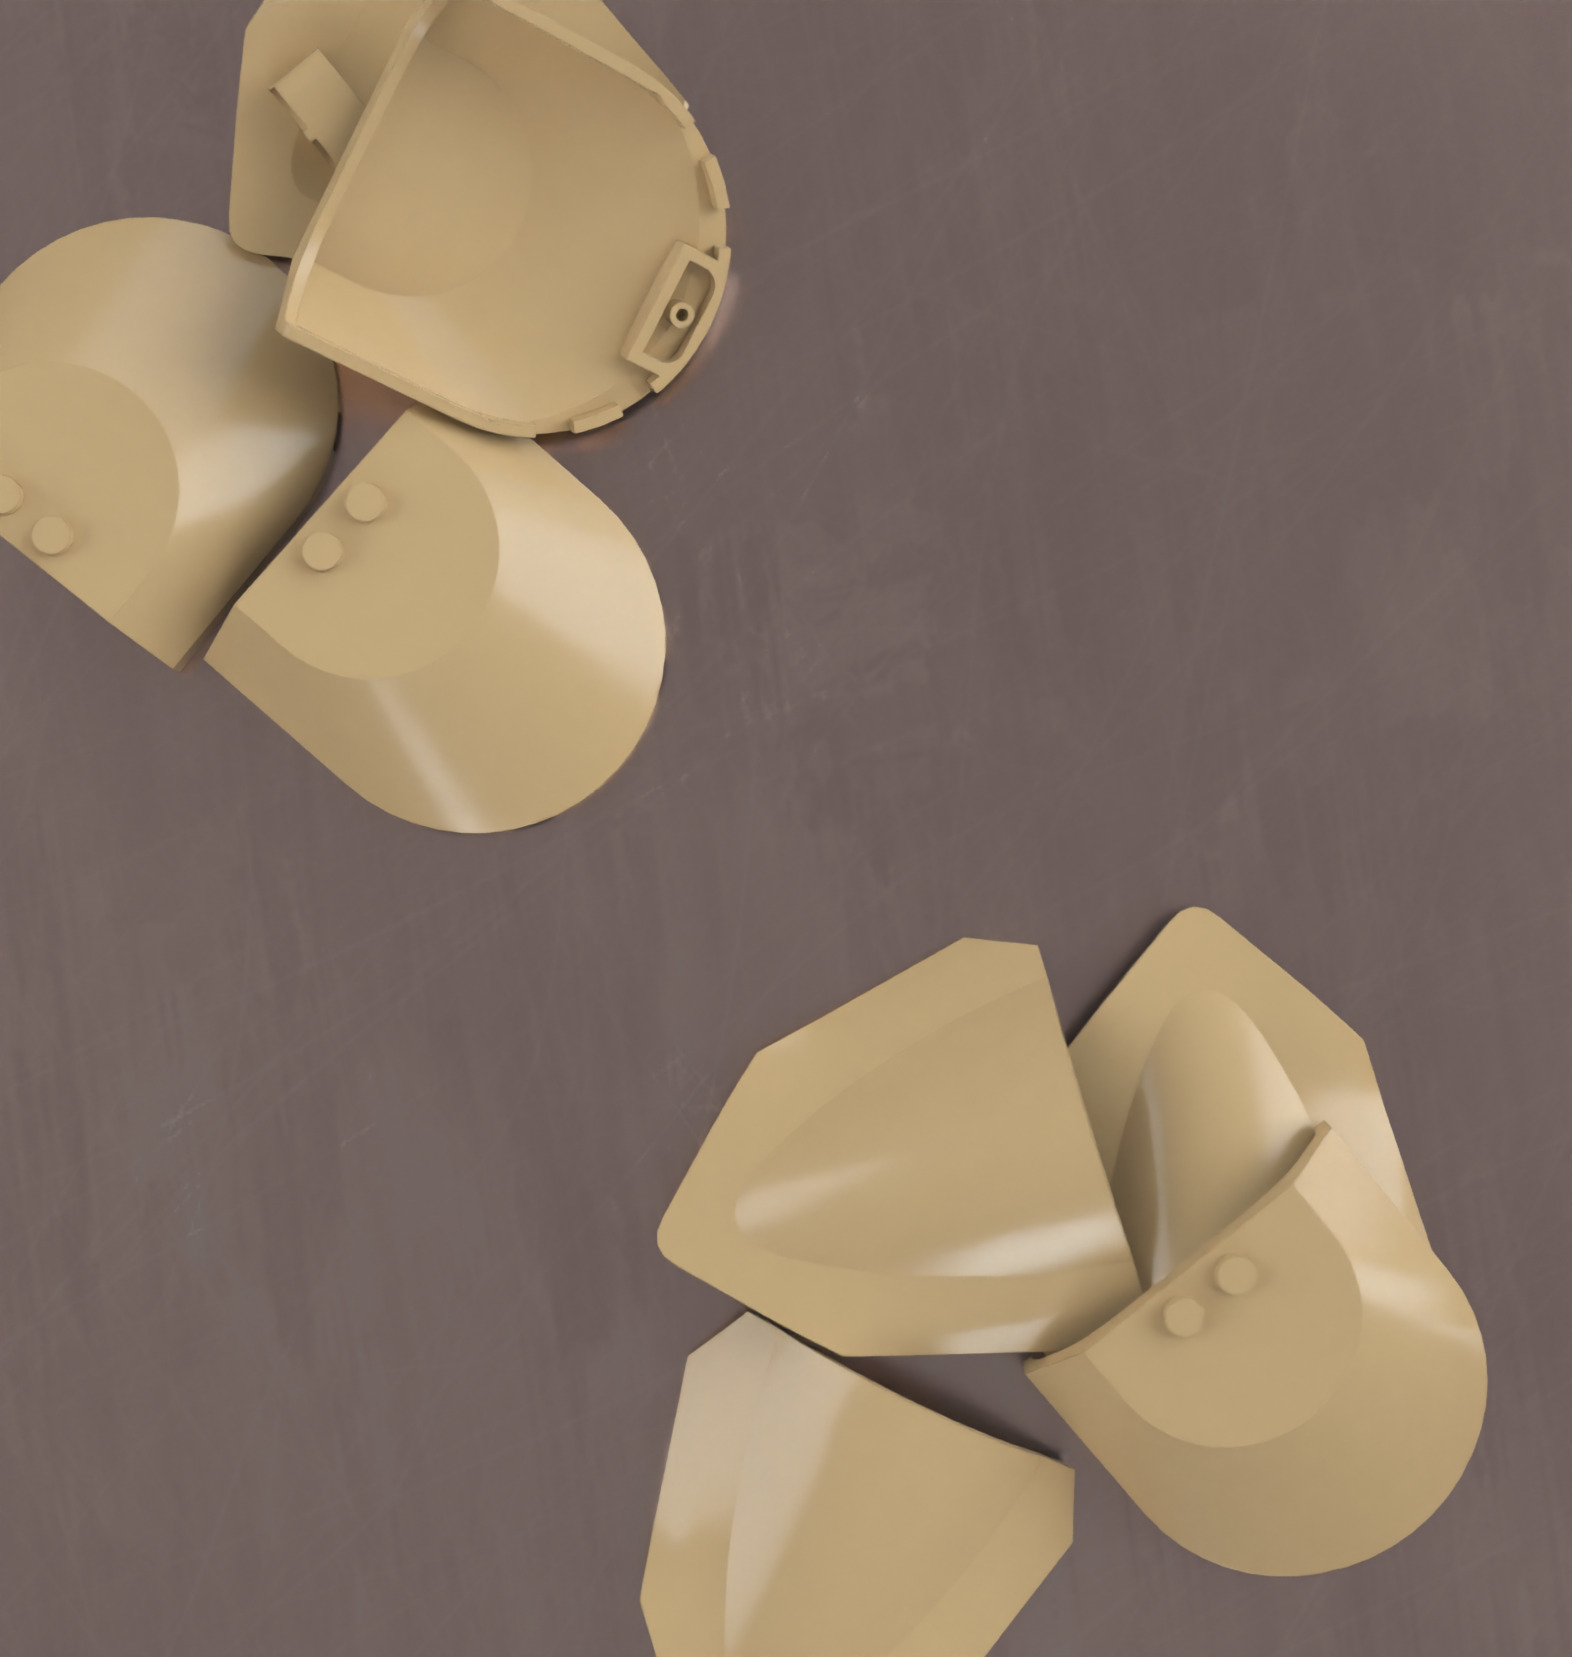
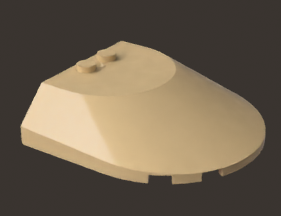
[275,0,731,438]
[0,217,341,672]
[204,401,666,834]
[1021,1120,1488,1577]

